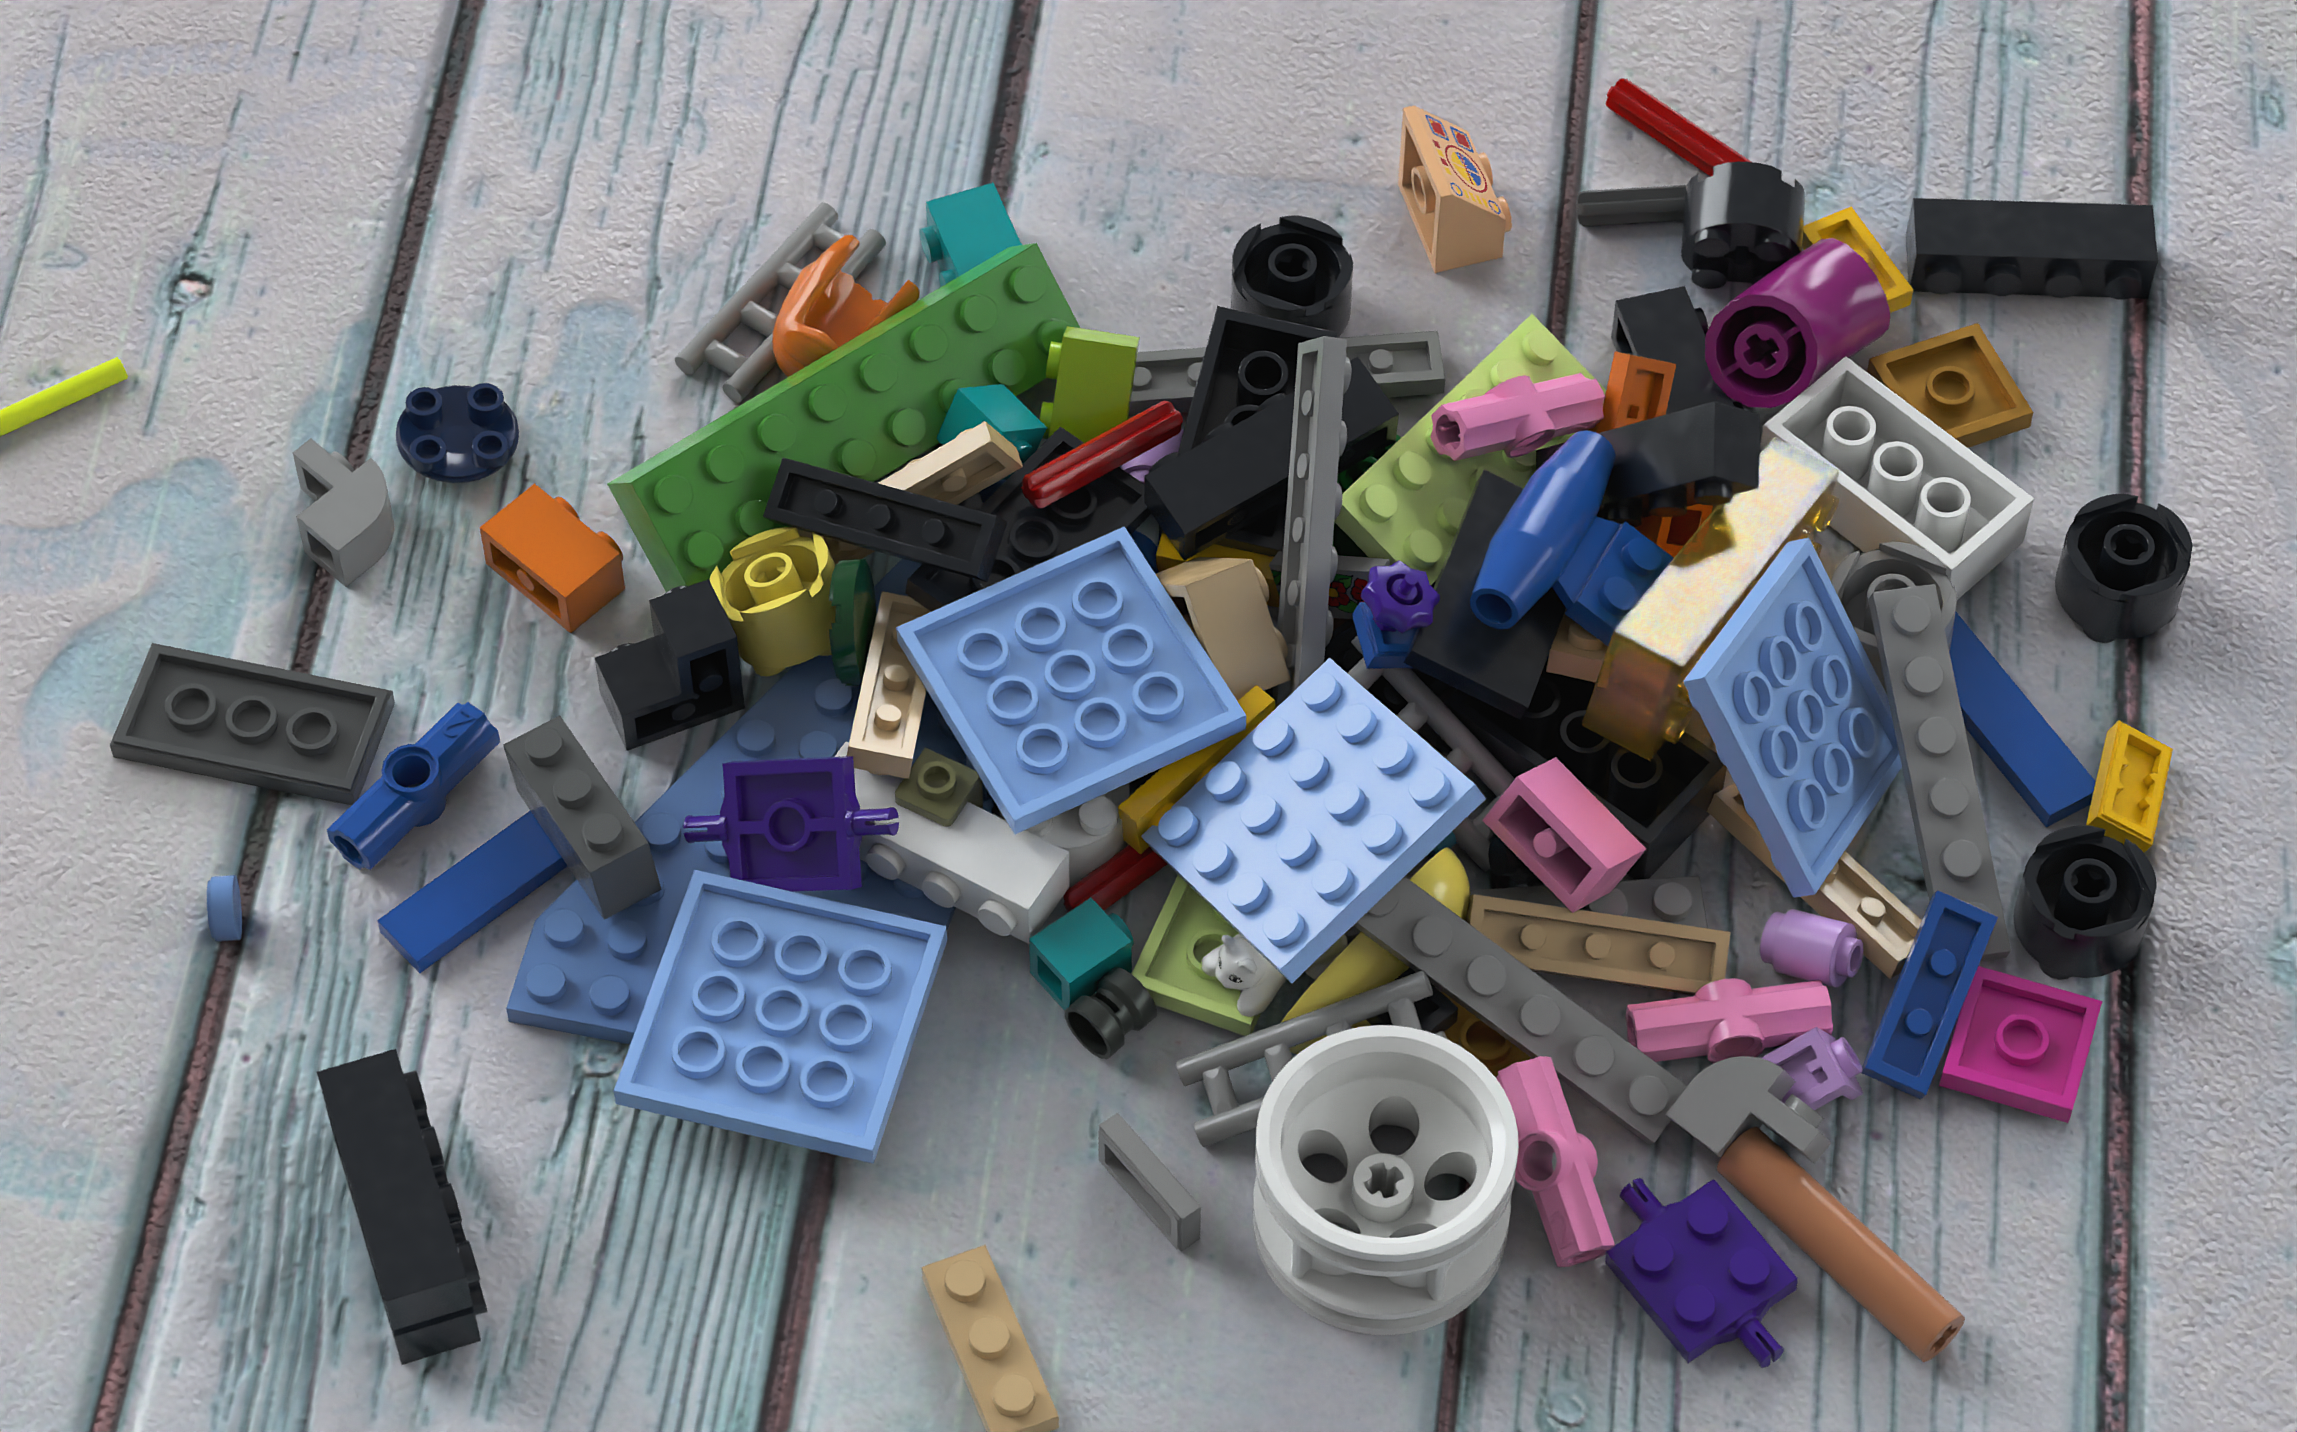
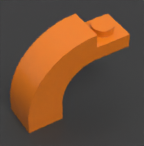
[1588,351,1713,562]

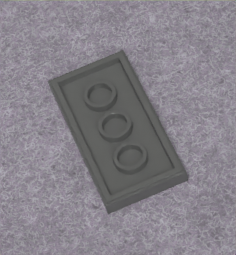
[110,643,395,805]

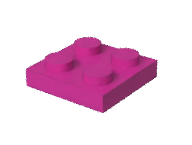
[1939,966,2102,1123]

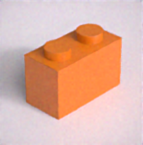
[480,484,625,633]

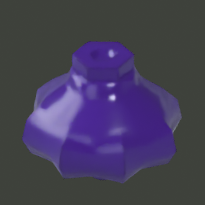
[1361,560,1440,633]

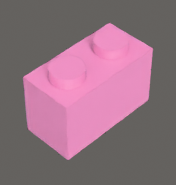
[1482,757,1646,913]

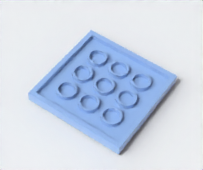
[896,526,1246,834]
[1683,538,1902,898]
[1141,658,1486,984]
[614,870,947,1164]

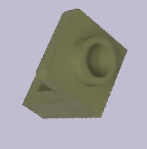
[895,748,983,827]

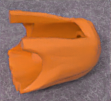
[772,235,920,377]

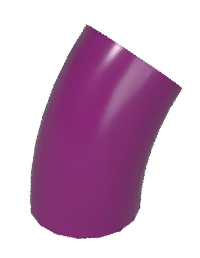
[1705,238,1890,408]

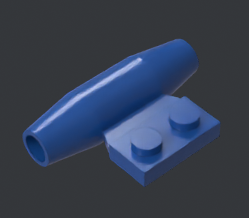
[1470,430,1676,652]

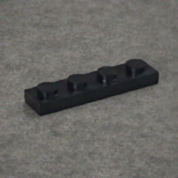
[763,458,1008,582]

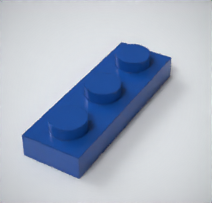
[1861,890,1998,1099]

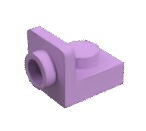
[1762,1027,1863,1110]

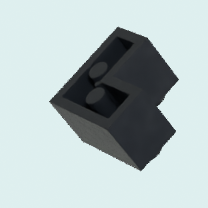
[595,579,745,751]

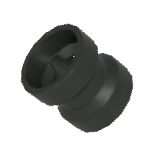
[1064,967,1157,1060]

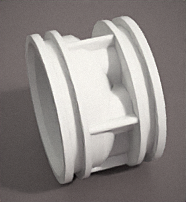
[1253,1025,1519,1335]

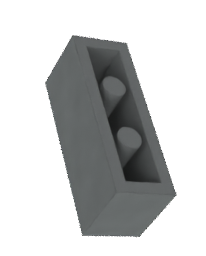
[503,716,662,920]

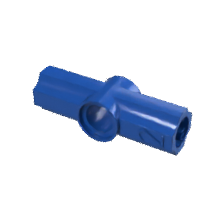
[327,702,500,870]

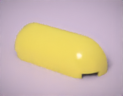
[1281,847,1471,1054]

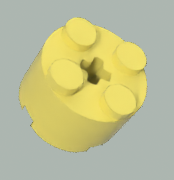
[709,527,836,677]

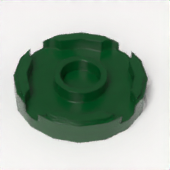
[829,559,877,686]

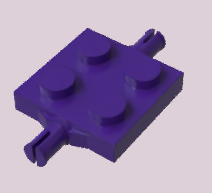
[683,756,899,892]
[1605,1178,1798,1368]

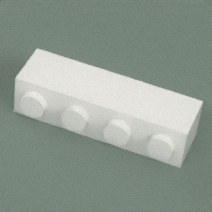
[834,741,1070,944]

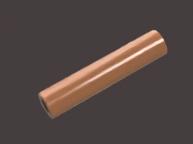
[1717,1127,1965,1362]

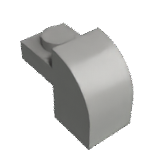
[293,439,394,587]
[1666,1056,1831,1164]

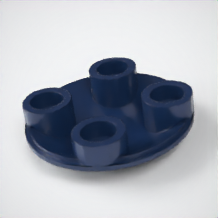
[396,383,519,483]

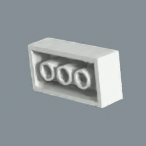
[1760,356,2034,600]

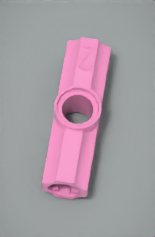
[1430,373,1605,461]
[1625,979,1833,1064]
[1495,1056,1615,1267]

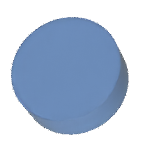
[207,875,242,942]

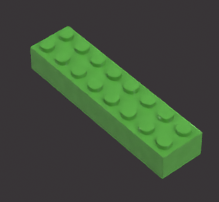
[607,243,1080,592]

